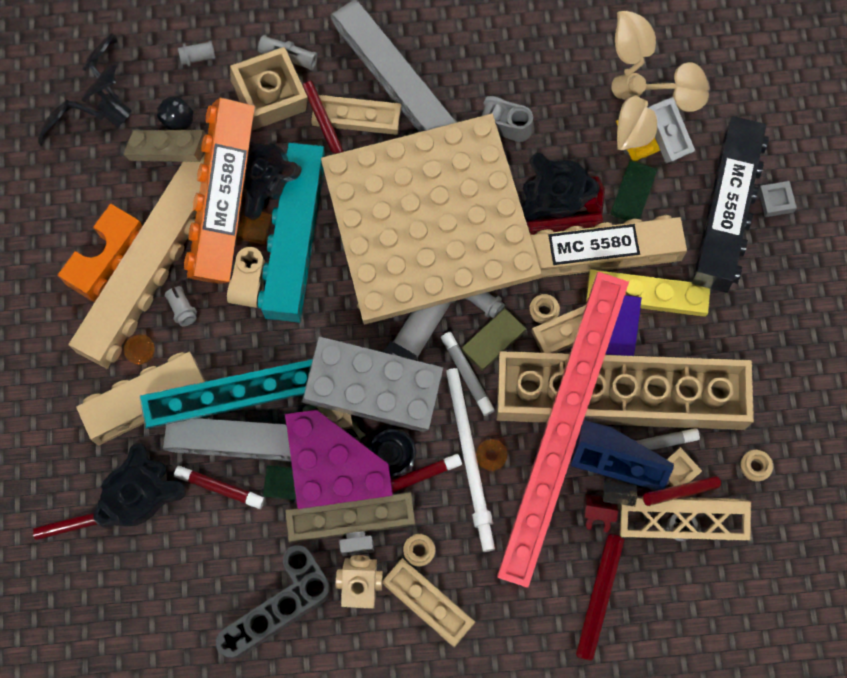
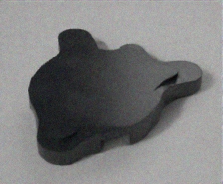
[242,142,302,220]
[521,153,600,221]
[93,443,186,528]

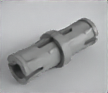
[258,35,317,70]

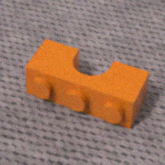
[58,204,142,303]

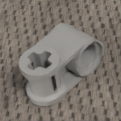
[482,96,533,142]

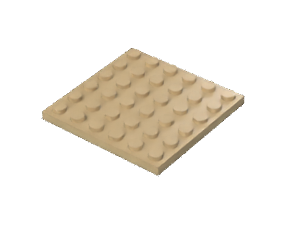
[321,113,542,325]

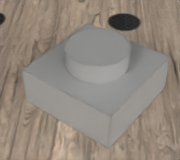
[758,181,797,217]
[339,532,374,557]

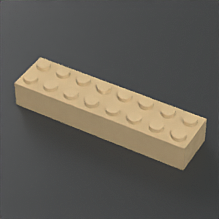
[497,351,753,430]

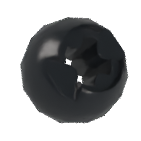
[157,97,193,130]

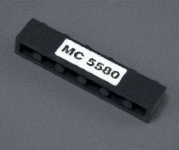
[692,116,769,293]

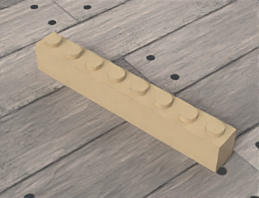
[68,152,205,369]

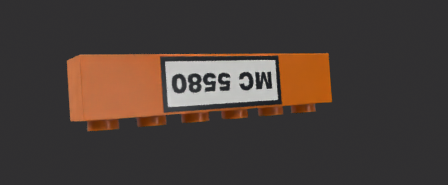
[184,98,255,284]

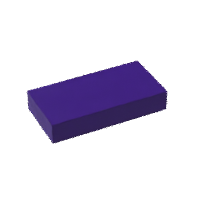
[605,295,642,356]

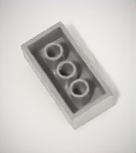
[302,336,443,432]

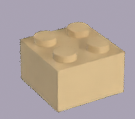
[230,47,308,130]

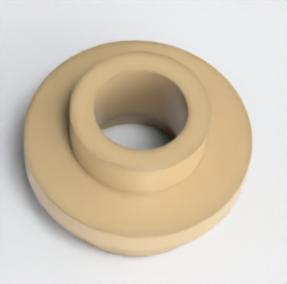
[529,294,560,324]
[740,450,773,482]
[403,534,435,566]

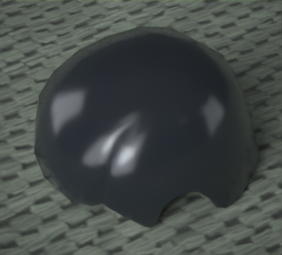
[368,429,417,476]

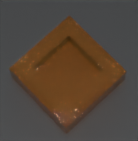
[236,208,272,245]

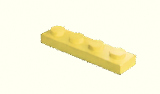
[586,269,710,317]

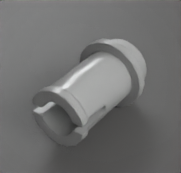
[178,41,215,67]
[164,286,197,326]
[465,292,505,318]

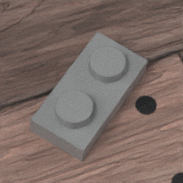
[648,97,695,163]

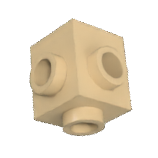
[336,555,383,608]

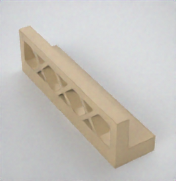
[618,496,751,540]

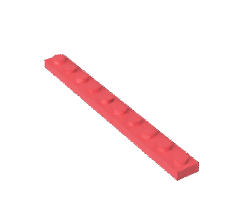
[497,272,629,588]

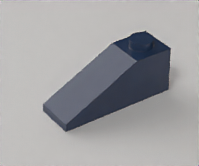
[571,420,674,490]

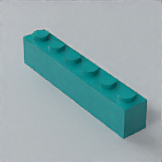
[258,143,326,323]
[139,359,313,429]

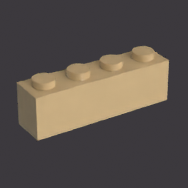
[76,351,206,446]

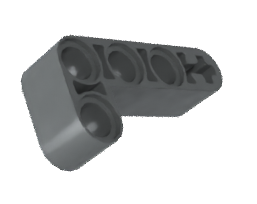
[216,545,331,659]

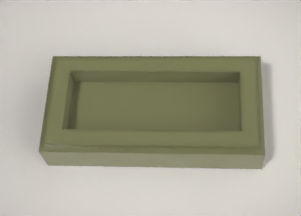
[461,308,526,372]

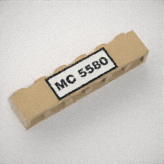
[530,215,687,278]

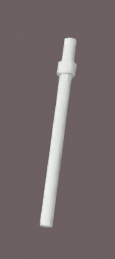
[446,368,495,552]

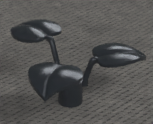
[38,33,132,146]

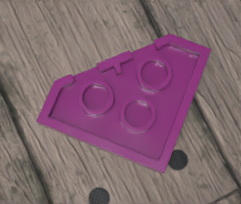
[285,410,393,509]

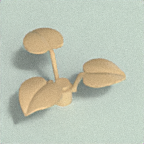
[612,11,709,150]

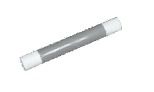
[441,332,495,416]
[636,428,700,450]

